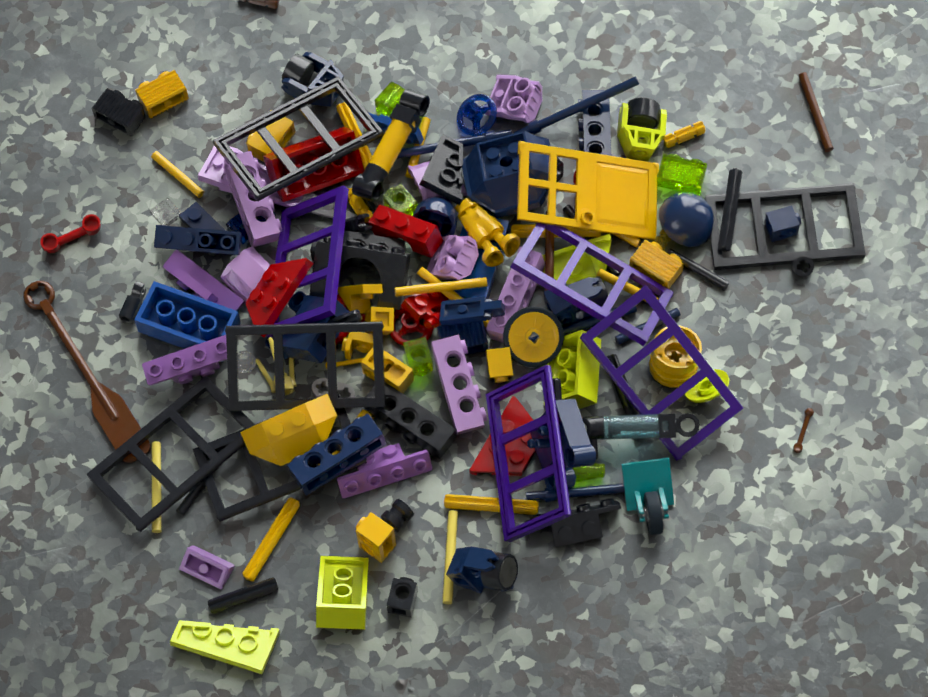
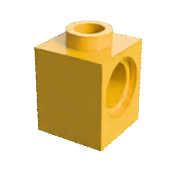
[365,307,394,335]
[486,347,513,383]

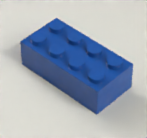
[134,281,241,362]

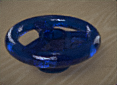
[457,94,497,136]

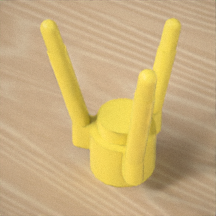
[255,337,297,396]

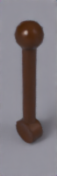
[793,408,814,453]

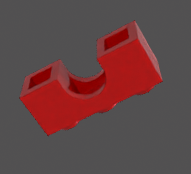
[368,205,443,258]

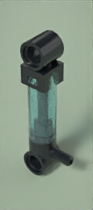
[582,413,700,459]

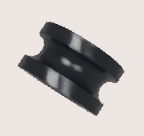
[792,256,814,277]

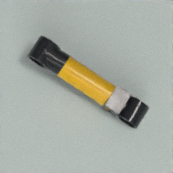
[352,88,430,203]

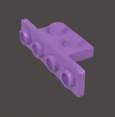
[163,250,245,311]
[142,335,227,386]
[337,443,432,498]

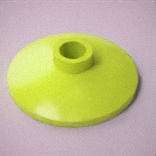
[685,369,729,403]

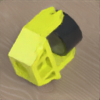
[617,98,667,161]

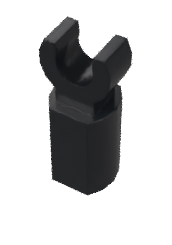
[344,213,372,232]
[119,281,146,323]

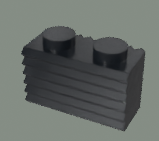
[92,88,146,136]

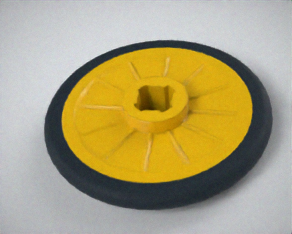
[503,306,564,367]

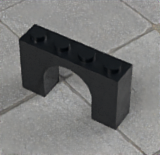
[309,236,411,310]

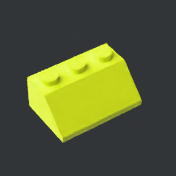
[544,330,601,409]

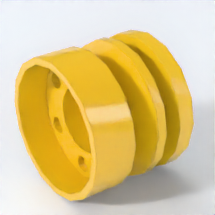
[649,325,702,388]

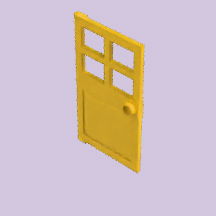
[517,141,659,240]

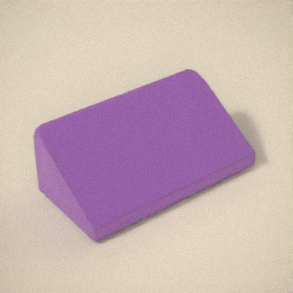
[179,546,235,589]

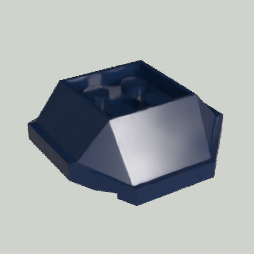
[462,131,557,218]

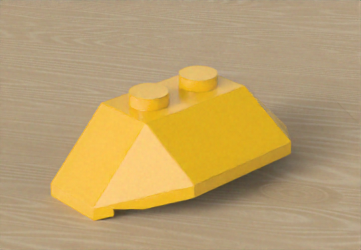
[240,394,337,466]

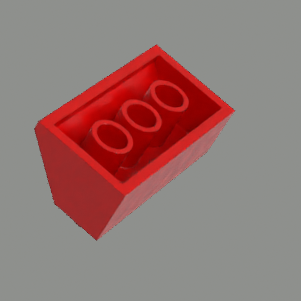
[263,127,364,202]

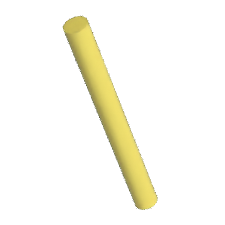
[151,441,162,533]
[443,510,458,604]

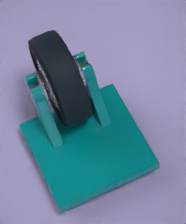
[621,457,674,535]

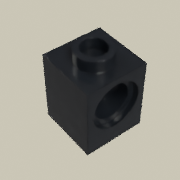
[387,577,418,618]

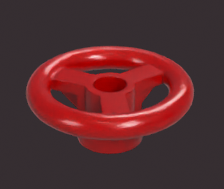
[390,307,434,347]

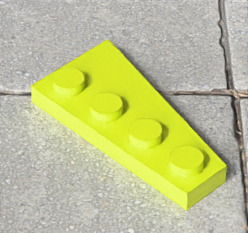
[170,620,280,674]

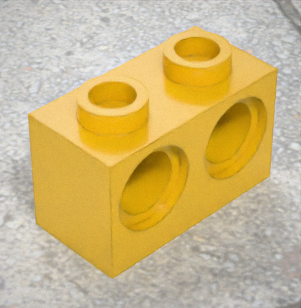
[361,347,414,394]
[356,512,396,563]

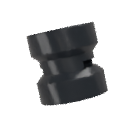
[381,499,414,532]

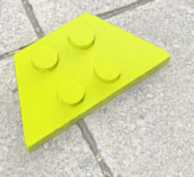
[542,233,612,285]

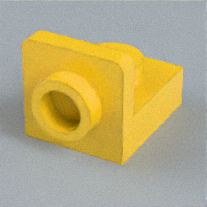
[342,332,373,360]

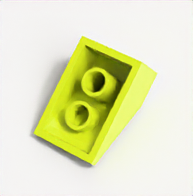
[316,556,369,630]

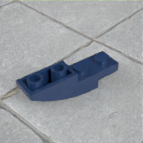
[154,225,242,255]

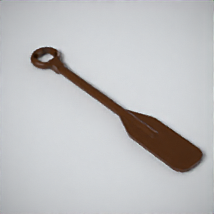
[23,281,151,463]

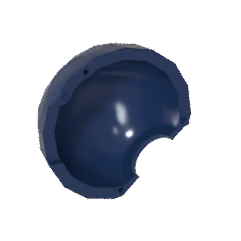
[658,192,714,247]

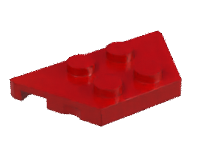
[245,258,314,338]
[469,396,536,476]

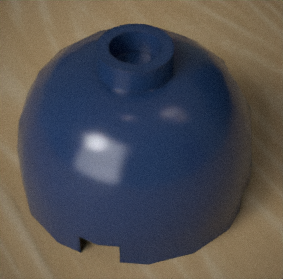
[412,197,458,237]

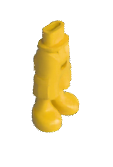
[455,198,521,267]

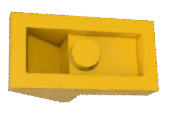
[338,284,383,313]

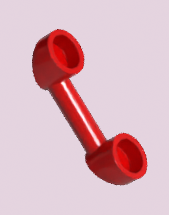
[40,214,101,253]

